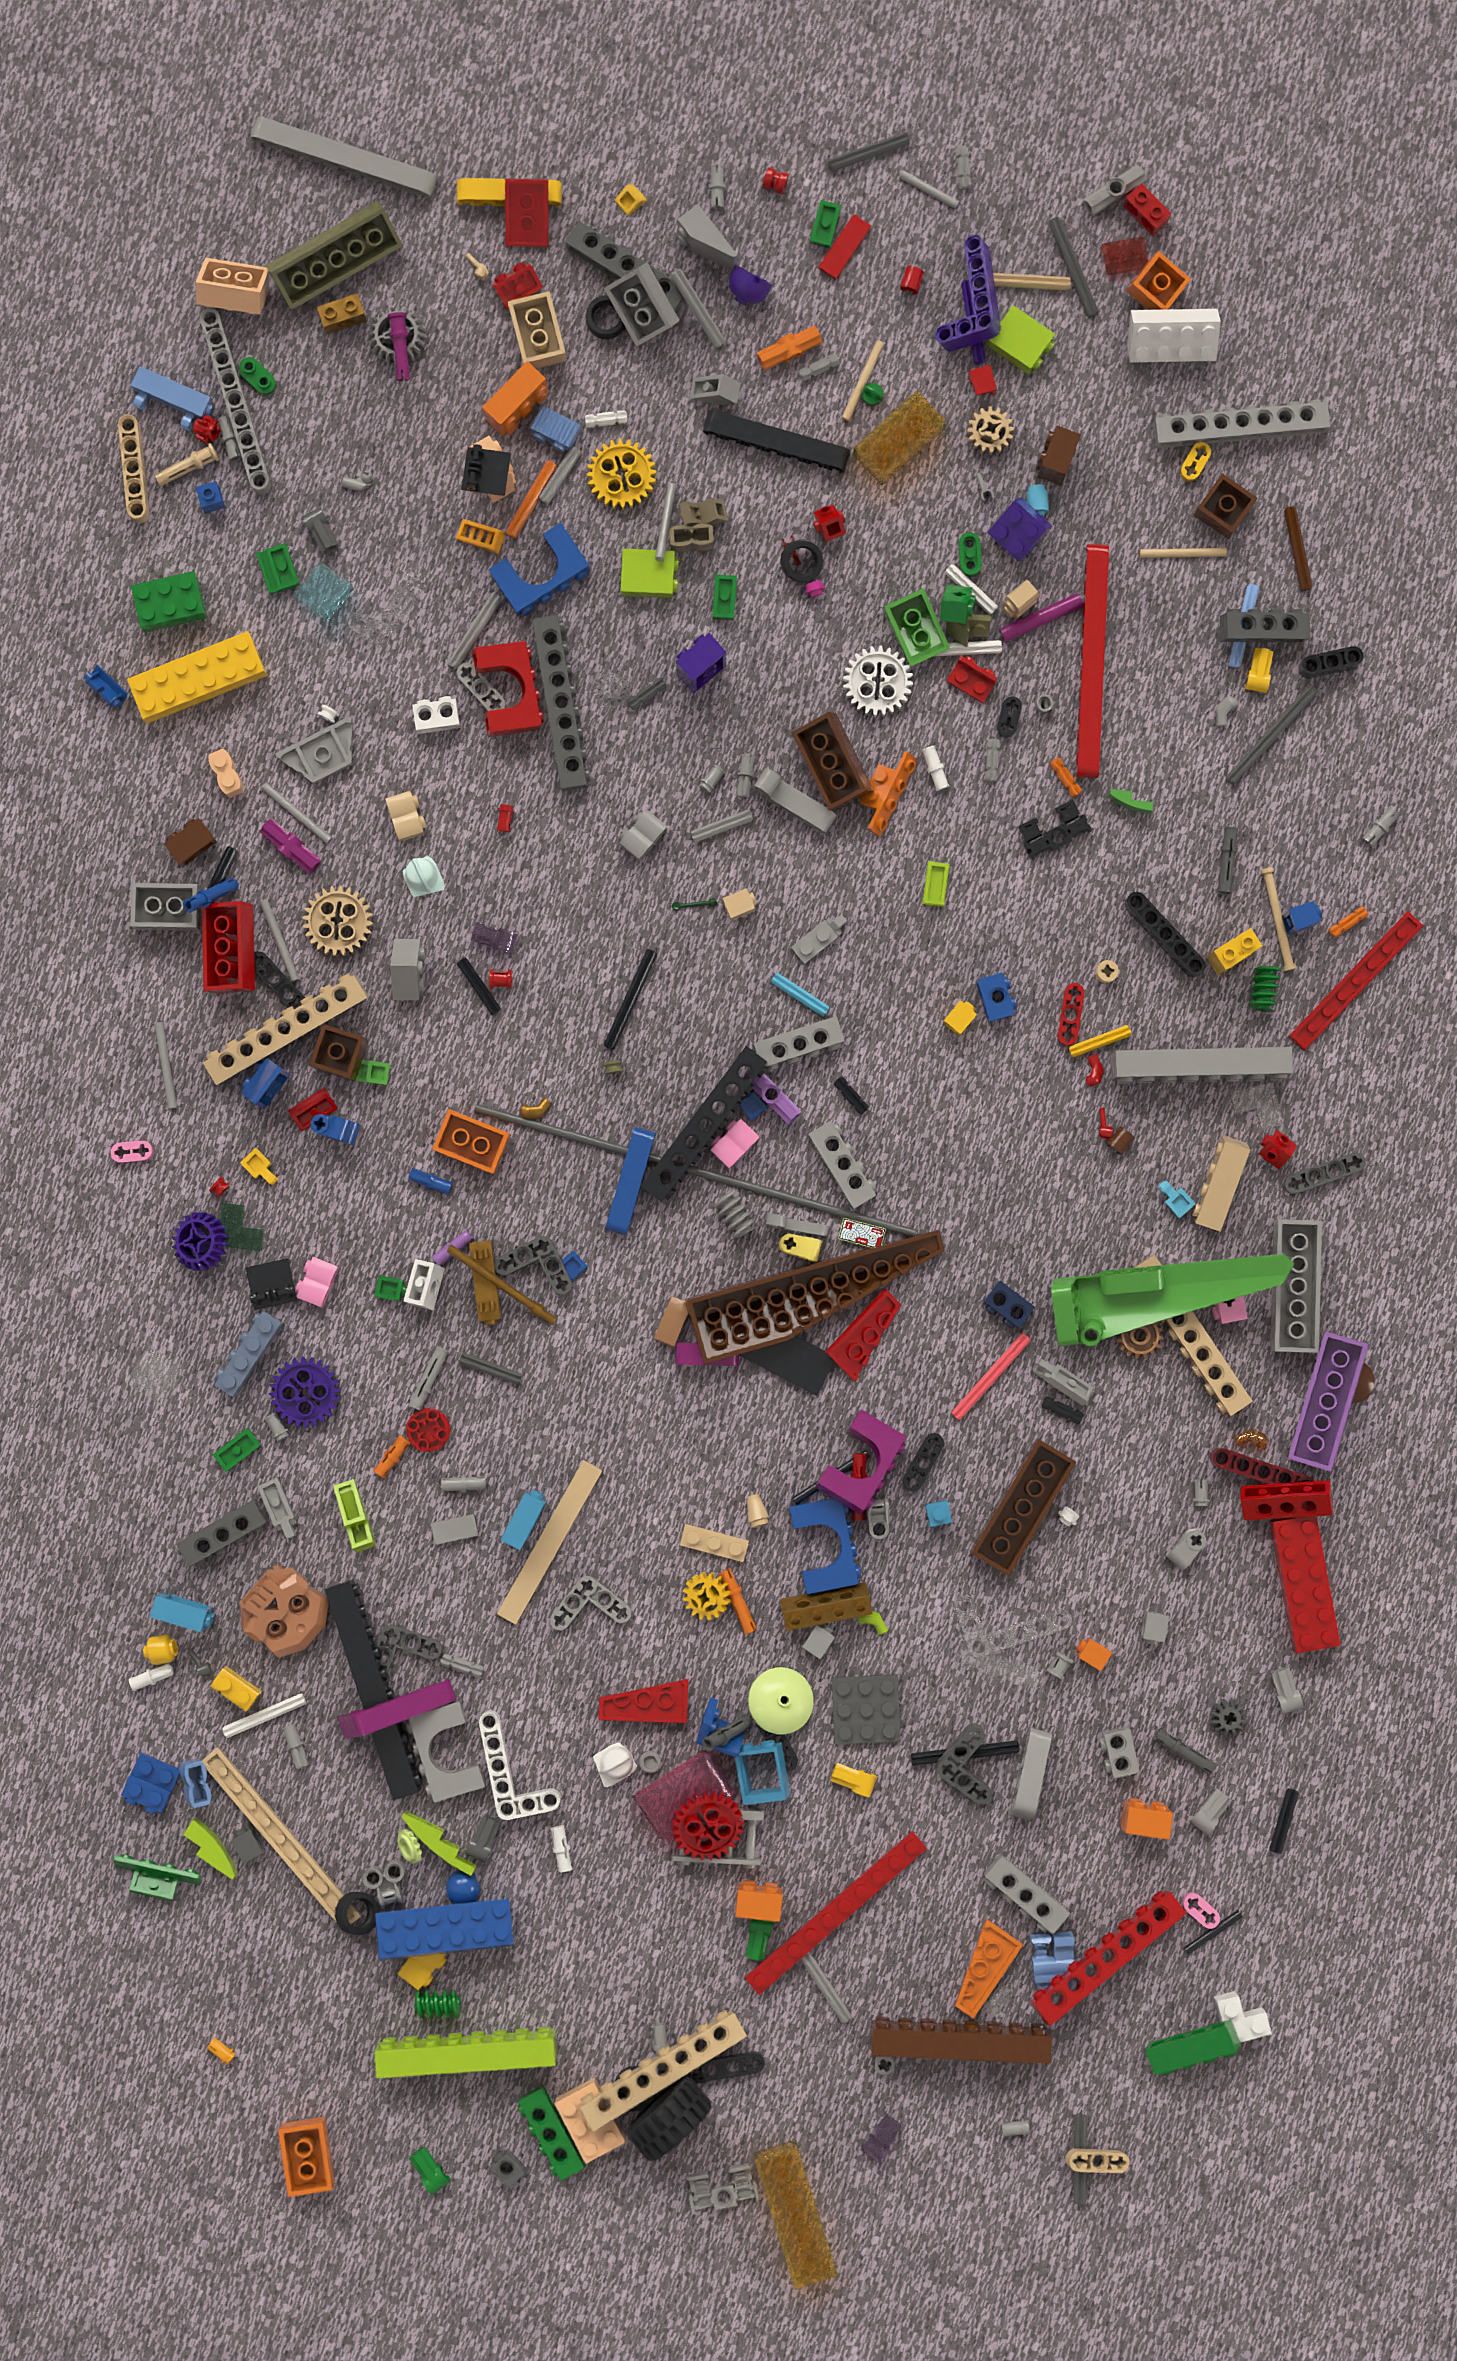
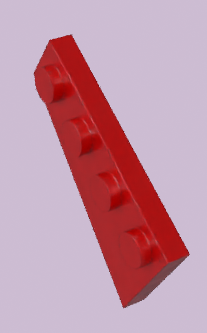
[825,1289,901,1382]
[598,1679,689,1724]

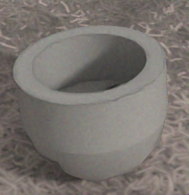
[1034,694,1053,713]

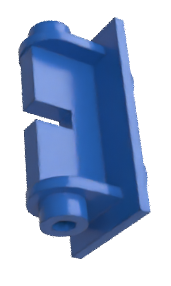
[84,664,128,709]

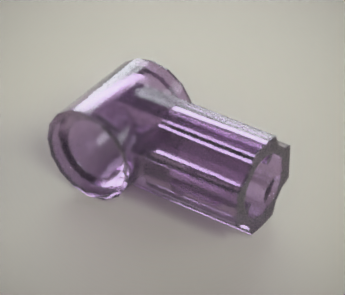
[471,922,518,955]
[860,2114,902,2163]

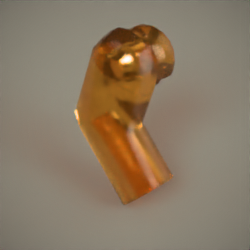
[1234,1429,1268,1448]

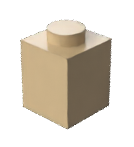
[722,888,757,921]

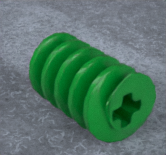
[1248,965,1282,1013]
[415,1990,461,2019]

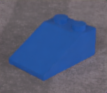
[241,1058,291,1110]

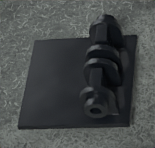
[461,444,511,496]
[245,1258,297,1310]

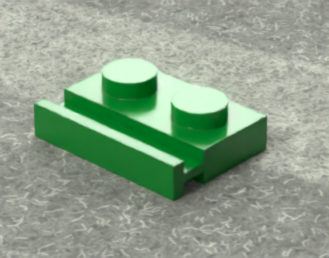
[256,543,300,595]

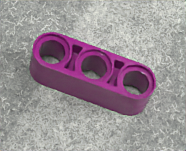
[675,1342,739,1366]

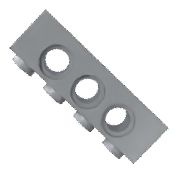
[753,1016,845,1072]
[808,1121,877,1210]
[983,1853,1070,1934]

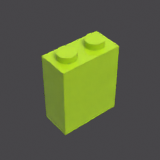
[987,305,1055,374]
[621,549,679,598]

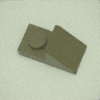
[946,614,991,647]

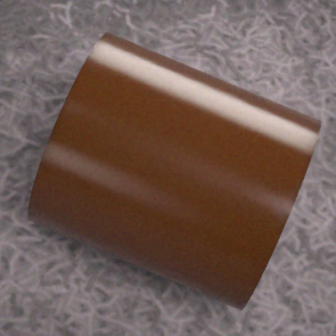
[1106,1126,1135,1156]

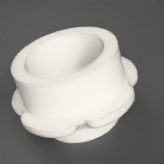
[1058,1506,1079,1526]

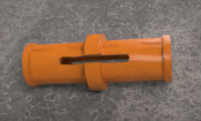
[373,1435,411,1478]

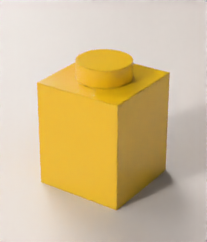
[942,1000,977,1036]

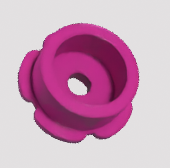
[805,580,826,598]

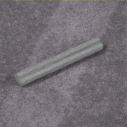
[670,269,725,348]
[448,593,502,669]
[800,1952,852,2024]

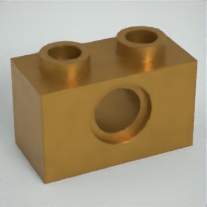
[317,293,367,335]

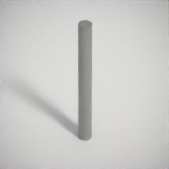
[655,483,676,562]
[261,782,332,844]
[259,899,299,982]
[154,1022,177,1109]

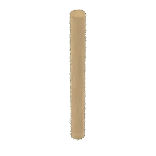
[841,340,884,422]
[1140,548,1227,558]

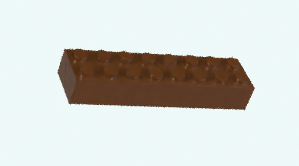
[870,2016,1052,2064]

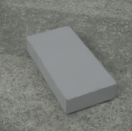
[431,1514,479,1545]

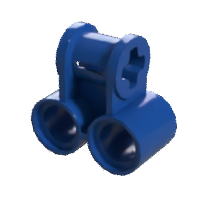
[311,1114,360,1145]

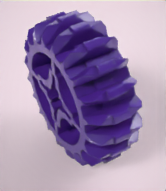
[172,1212,229,1271]

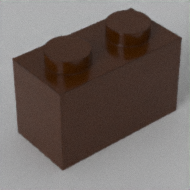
[164,818,217,868]

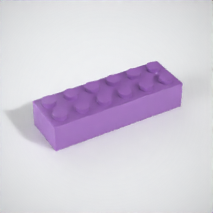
[1288,1331,1369,1471]

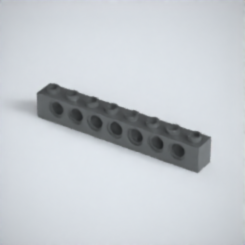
[532,615,591,792]

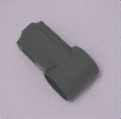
[302,507,339,554]
[465,1814,501,1863]

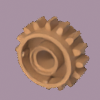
[1115,1321,1164,1359]

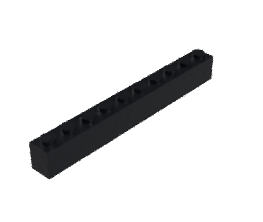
[325,1579,423,1801]

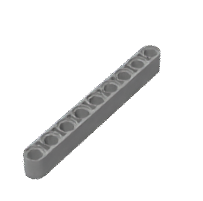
[250,117,438,199]
[200,308,271,495]

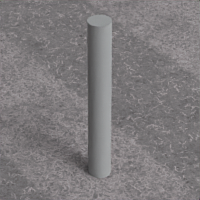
[899,170,959,209]

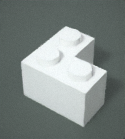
[1214,1991,1272,2042]

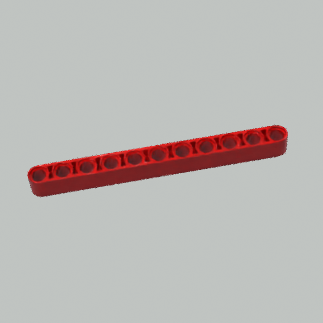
[1076,544,1109,778]

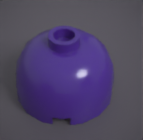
[729,265,773,306]

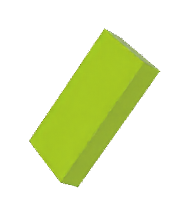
[922,861,950,907]

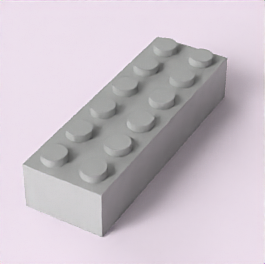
[1270,1219,1322,1353]

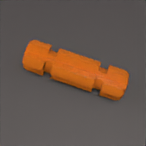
[1050,758,1082,797]
[1328,906,1368,938]

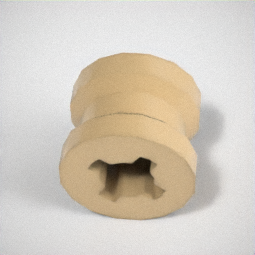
[1095,960,1119,983]

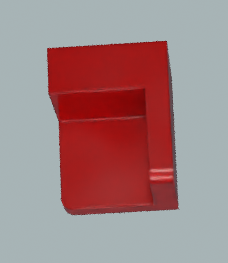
[968,365,997,396]

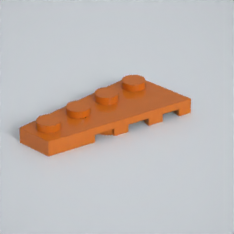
[955,1918,1023,2019]

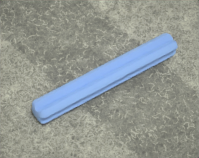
[1229,584,1259,668]

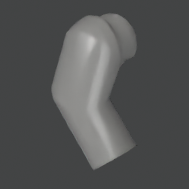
[342,471,374,492]
[1216,696,1238,727]

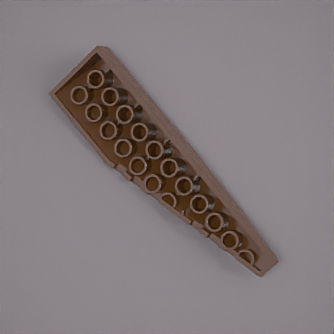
[684,1230,945,1364]

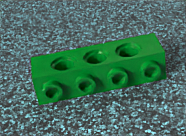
[517,2084,585,2181]

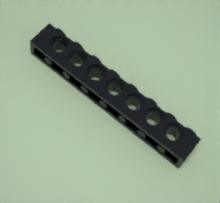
[641,1046,768,1202]

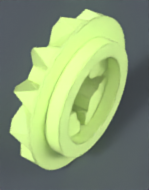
[398,1829,422,1864]

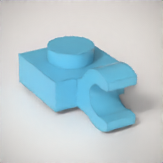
[1158,1181,1196,1218]

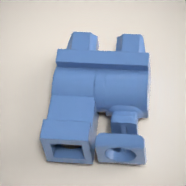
[1029,1931,1075,1990]

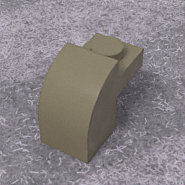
[680,498,728,527]

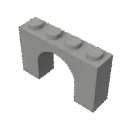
[406,1699,486,1803]

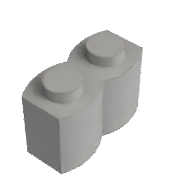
[619,810,667,862]

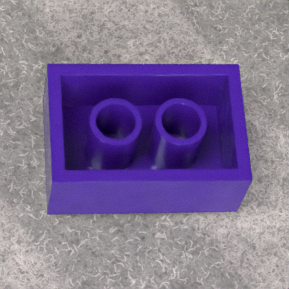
[676,633,726,694]

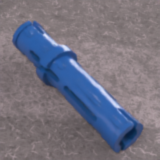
[183,878,239,913]

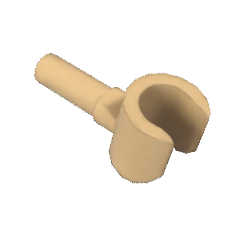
[465,253,489,281]

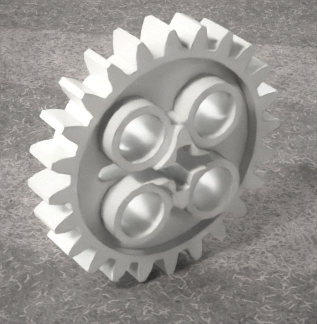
[843,646,913,717]

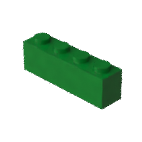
[1145,2019,1241,2076]

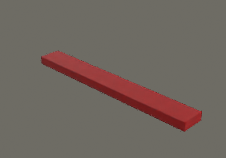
[1288,911,1424,1051]

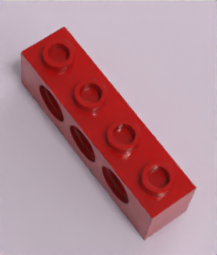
[1240,1481,1334,1521]

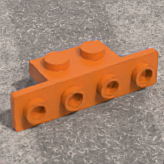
[860,751,917,837]

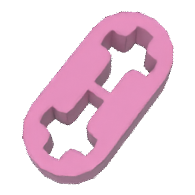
[111,1141,154,1163]
[1182,1892,1220,1929]

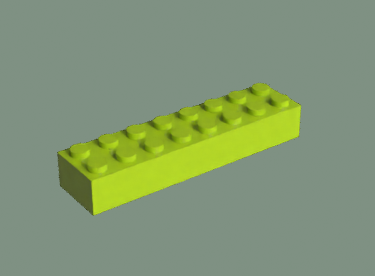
[374,2026,558,2078]

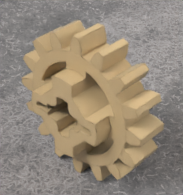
[967,406,1014,455]

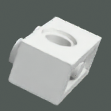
[404,1259,445,1310]

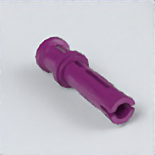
[387,312,411,382]

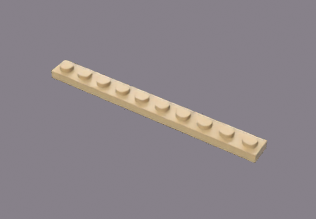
[202,1746,361,1924]

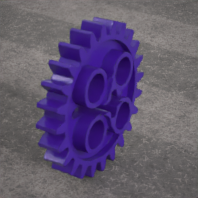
[269,1357,341,1428]

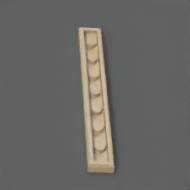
[497,1460,603,1625]

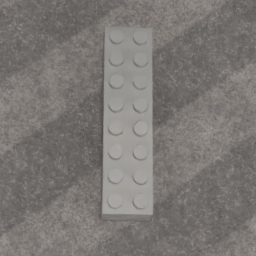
[1111,1047,1293,1085]

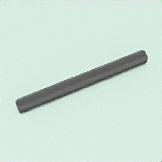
[1225,684,1318,785]

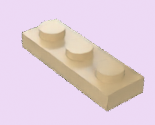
[680,1524,749,1562]

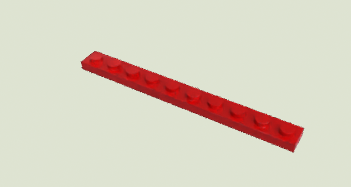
[745,1831,927,1995]

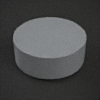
[639,1751,661,1773]

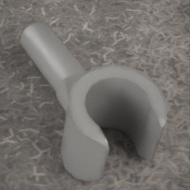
[976,473,994,502]

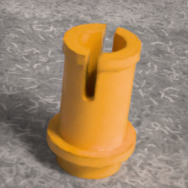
[207,2037,236,2065]

